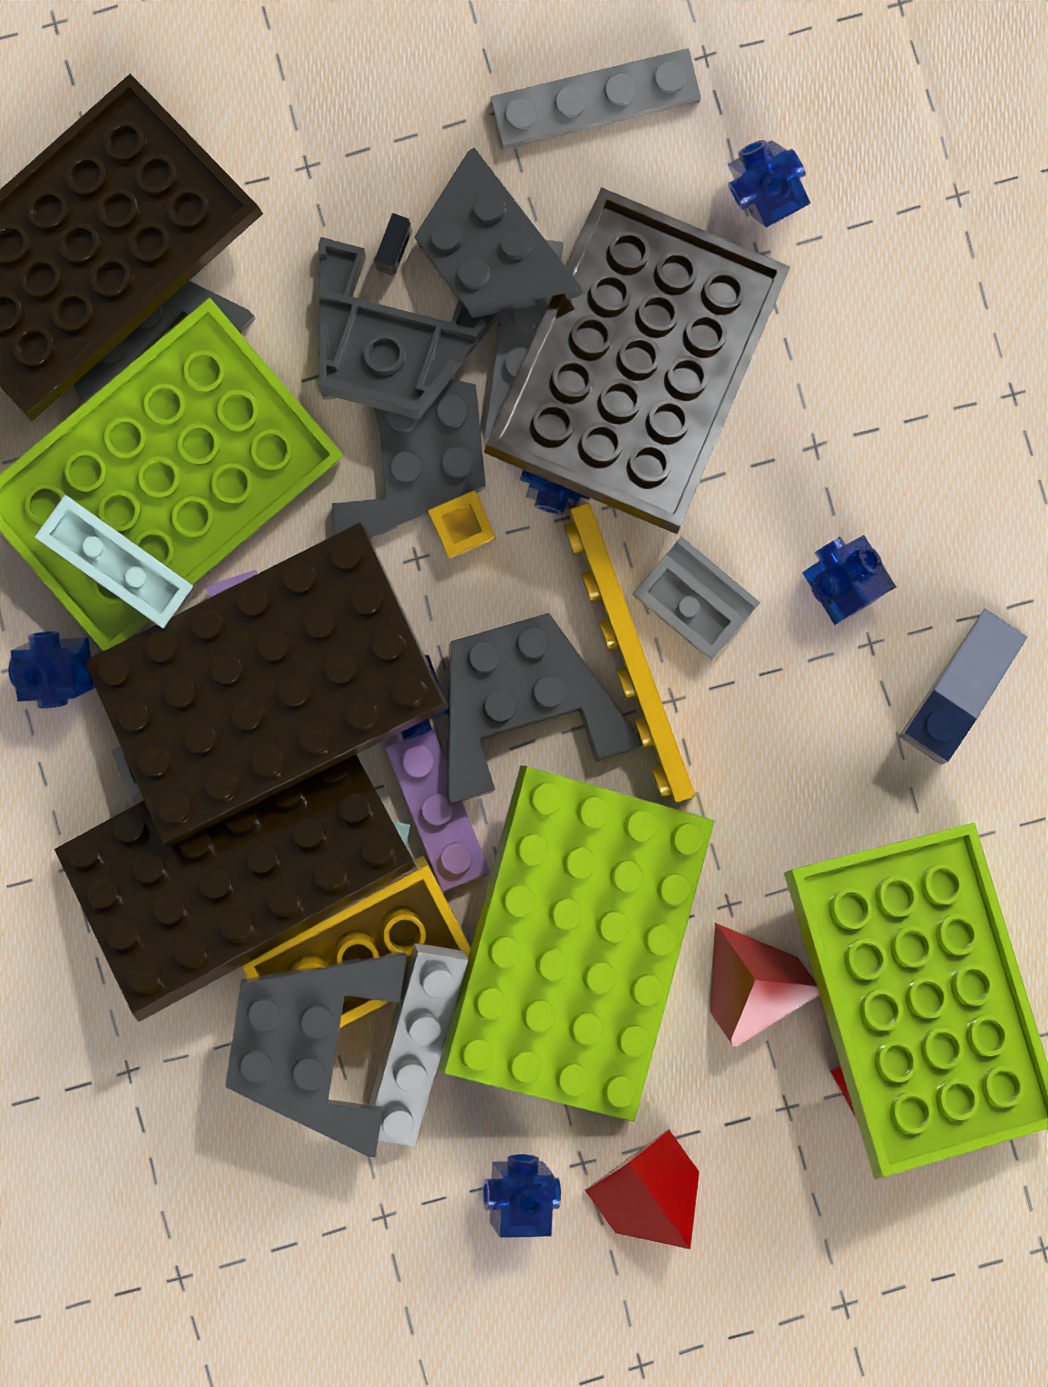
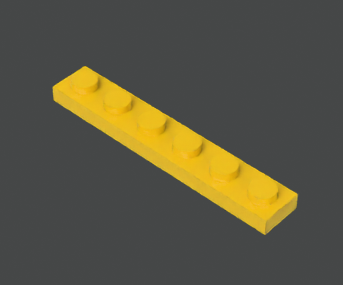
[564,502,696,804]

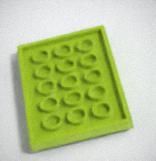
[0,297,344,651]
[438,765,715,1122]
[784,822,1048,1180]

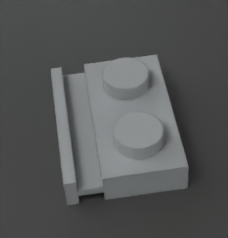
[632,536,760,661]

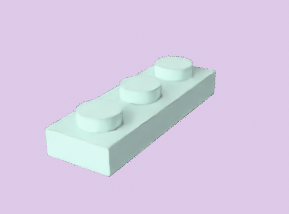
[35,495,193,628]

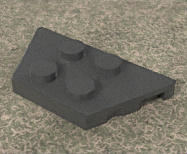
[414,147,583,318]

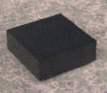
[374,213,412,276]

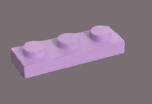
[385,729,490,892]

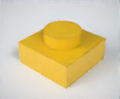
[428,490,496,560]

